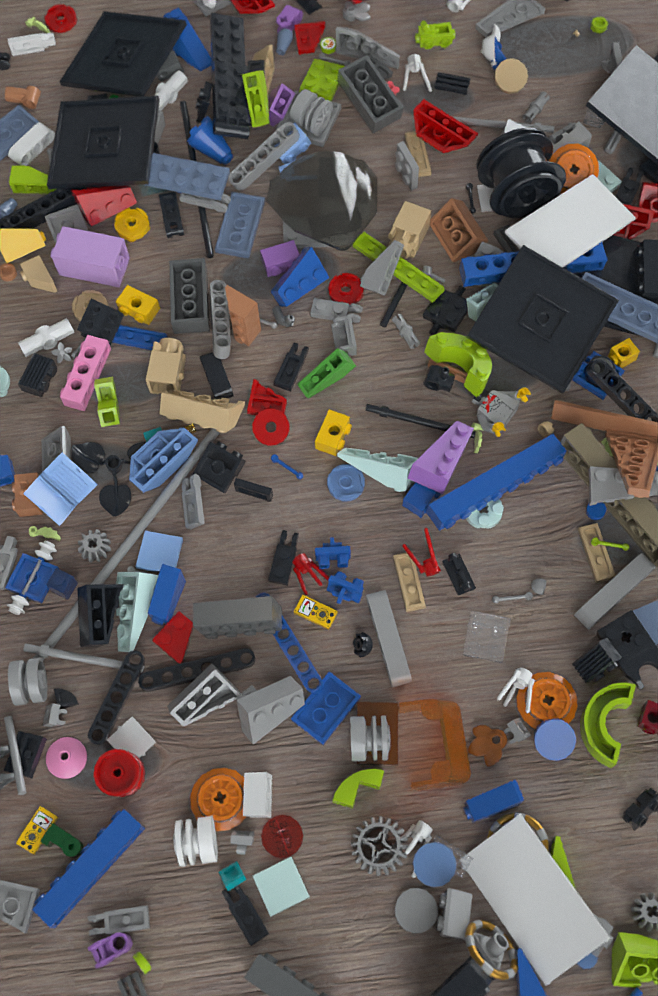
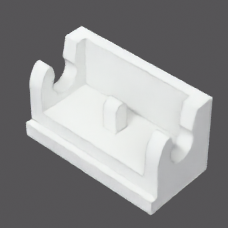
[243,772,272,818]

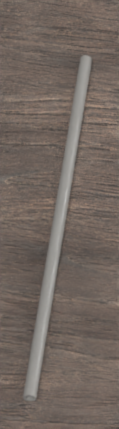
[33,428,220,661]

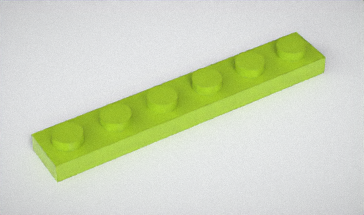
[352,232,444,303]

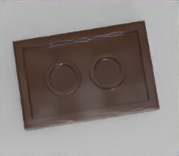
[357,702,398,766]

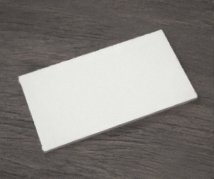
[504,174,636,267]
[460,814,610,985]

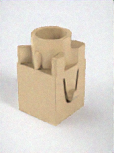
[388,201,431,259]
[146,338,186,394]

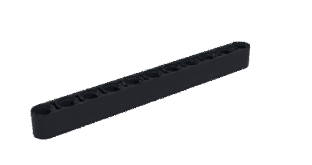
[0,142,160,229]

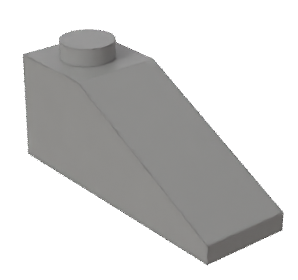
[360,240,404,296]

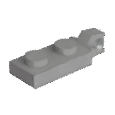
[0,536,18,590]

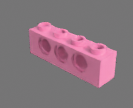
[60,335,111,411]

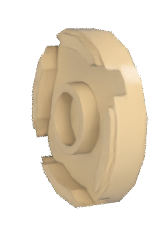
[494,58,528,94]
[72,290,108,322]

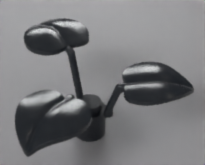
[72,442,146,517]

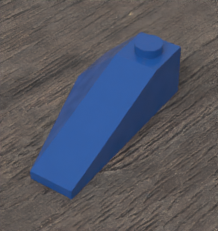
[163,7,211,71]

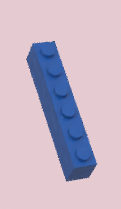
[32,809,145,929]

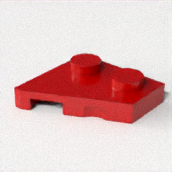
[294,21,326,55]
[247,379,287,415]
[152,611,194,664]

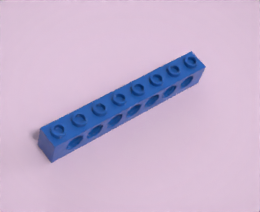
[459,242,607,287]

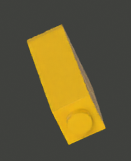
[0,228,47,263]

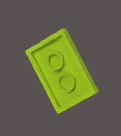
[299,59,345,102]

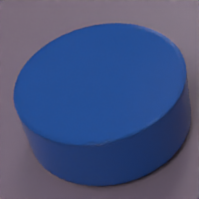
[586,502,606,520]

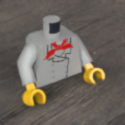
[472,387,531,437]

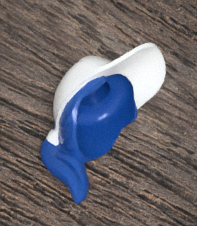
[481,23,506,70]

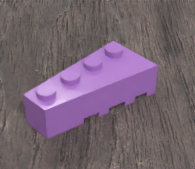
[408,421,474,494]

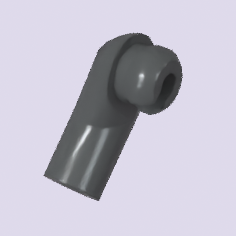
[272,306,295,327]

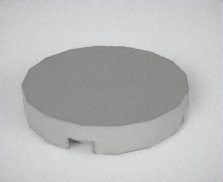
[395,888,438,933]

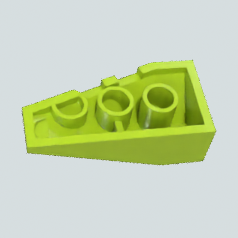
[612,932,658,988]

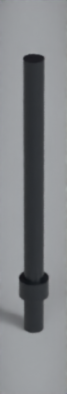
[365,404,476,439]

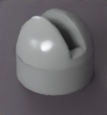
[531,578,547,595]

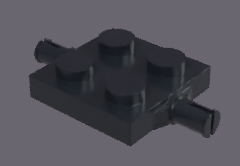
[423,285,468,335]

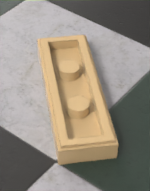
[405,131,431,177]
[578,523,616,583]
[393,551,426,612]

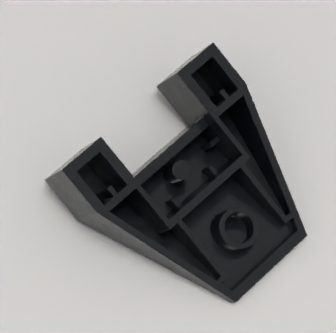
[430,949,495,996]

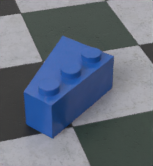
[271,246,330,307]

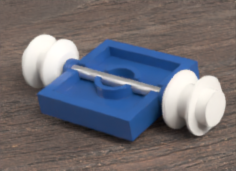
[5,541,59,615]

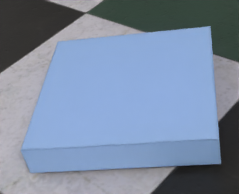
[135,531,183,573]

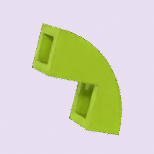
[94,377,120,427]
[333,769,384,809]

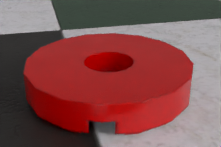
[44,4,77,33]
[328,273,364,304]
[252,408,290,446]

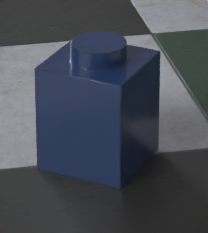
[46,568,78,600]

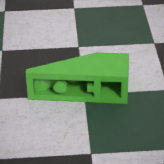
[297,348,356,399]

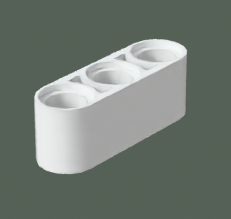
[8,123,55,166]

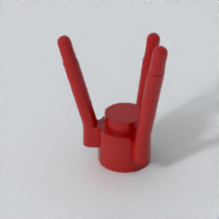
[402,527,441,577]
[292,553,329,595]

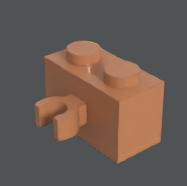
[12,472,43,517]

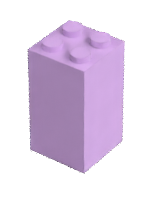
[51,226,130,288]

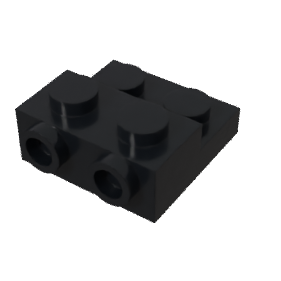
[192,441,246,493]

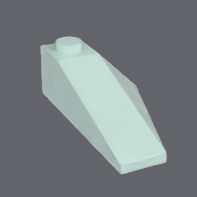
[337,448,418,492]
[116,572,159,652]

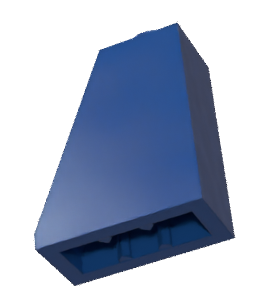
[148,564,186,625]
[463,779,524,823]

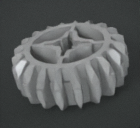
[351,816,408,876]

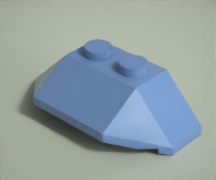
[129,428,198,493]

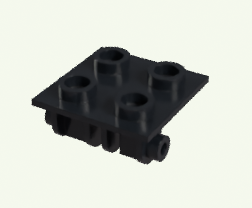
[77,298,124,346]

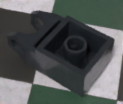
[597,610,658,690]

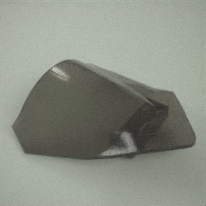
[266,151,378,251]

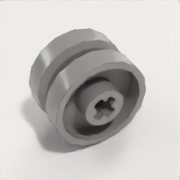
[8,657,48,706]

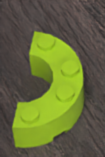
[424,332,492,397]
[580,683,636,768]

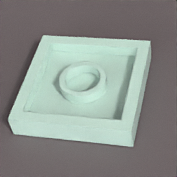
[253,857,310,917]

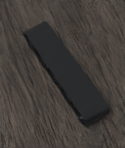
[586,359,658,422]
[88,650,145,745]

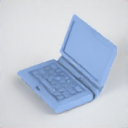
[23,452,98,526]

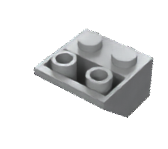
[436,888,472,940]

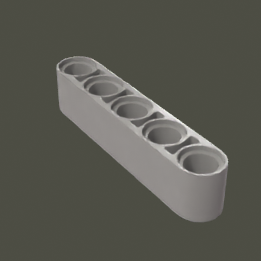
[229,122,300,191]
[209,280,231,359]
[574,553,656,630]
[366,590,412,687]

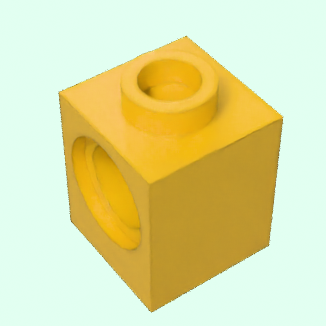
[608,338,640,368]

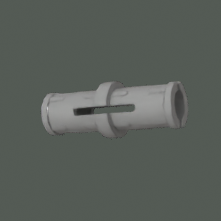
[522,91,550,123]
[392,314,420,349]

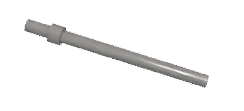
[453,117,555,133]
[24,643,145,673]

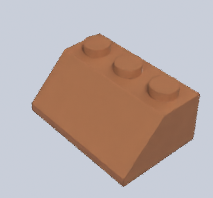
[430,198,488,262]
[225,285,261,346]

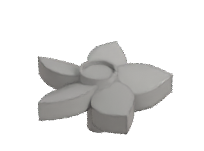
[51,342,73,363]

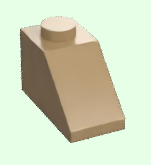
[20,255,57,293]

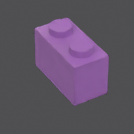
[268,83,295,126]
[260,240,300,277]

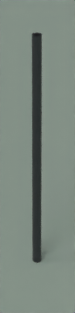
[180,101,214,258]

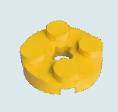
[114,207,150,242]

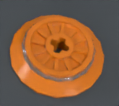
[549,144,599,194]
[516,672,578,729]
[190,768,247,831]

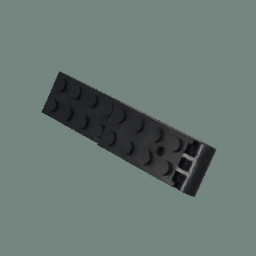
[210,13,250,140]

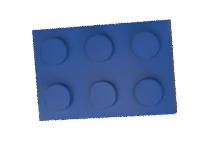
[291,671,361,745]

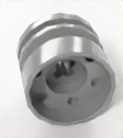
[290,89,333,136]
[350,716,390,761]

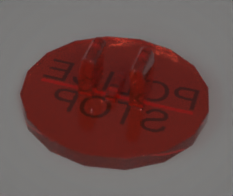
[261,815,303,859]

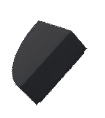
[54,688,79,709]

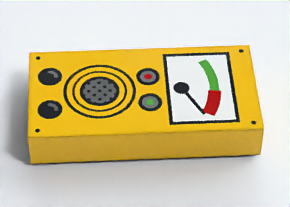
[294,594,338,630]
[16,806,59,855]

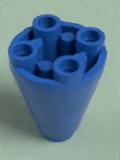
[187,116,234,165]

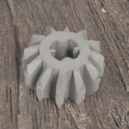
[78,529,111,563]
[631,892,658,932]

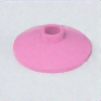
[46,737,87,779]

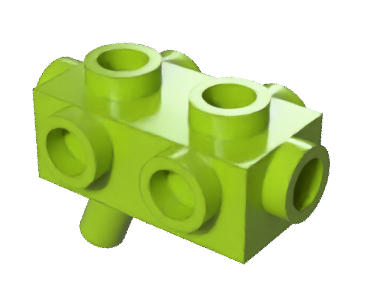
[415,21,455,50]

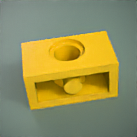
[116,285,160,325]
[315,409,352,456]

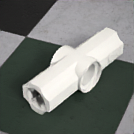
[154,71,188,111]
[18,318,75,357]

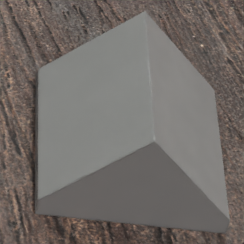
[41,426,72,472]

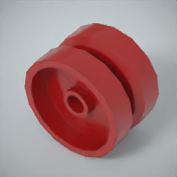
[93,749,145,797]

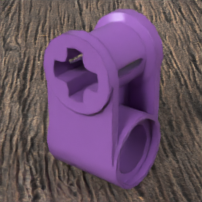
[276,5,303,33]
[88,933,133,969]

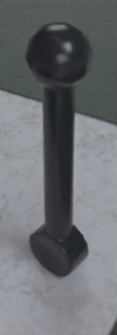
[466,183,476,214]

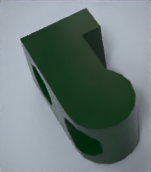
[40,823,84,858]

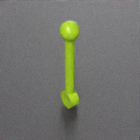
[591,537,629,551]

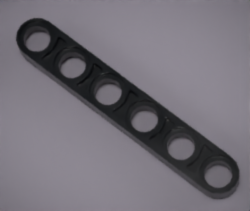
[138,648,256,692]

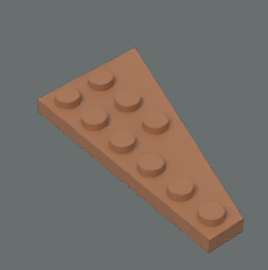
[605,429,658,498]

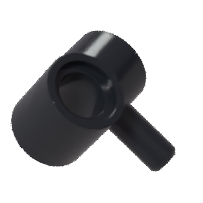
[423,365,455,392]

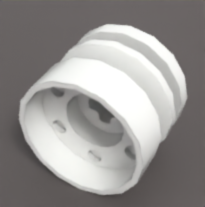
[173,816,218,867]

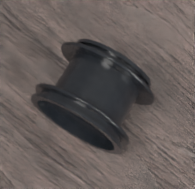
[476,127,566,218]

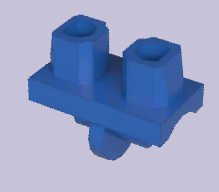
[315,537,351,569]
[326,571,364,604]

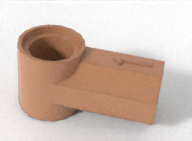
[5,86,41,109]

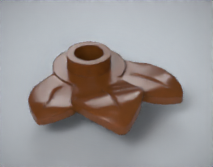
[468,725,508,767]

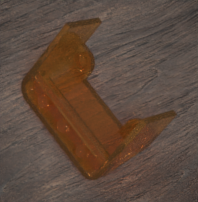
[398,699,471,792]

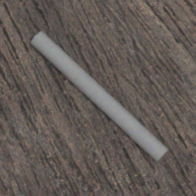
[4,716,27,795]

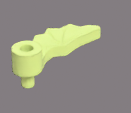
[25,17,50,33]
[471,423,483,453]
[29,526,61,541]

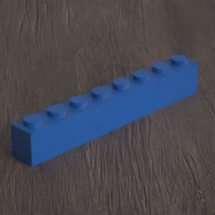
[426,434,567,531]

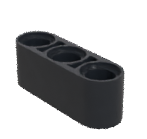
[199,352,234,399]

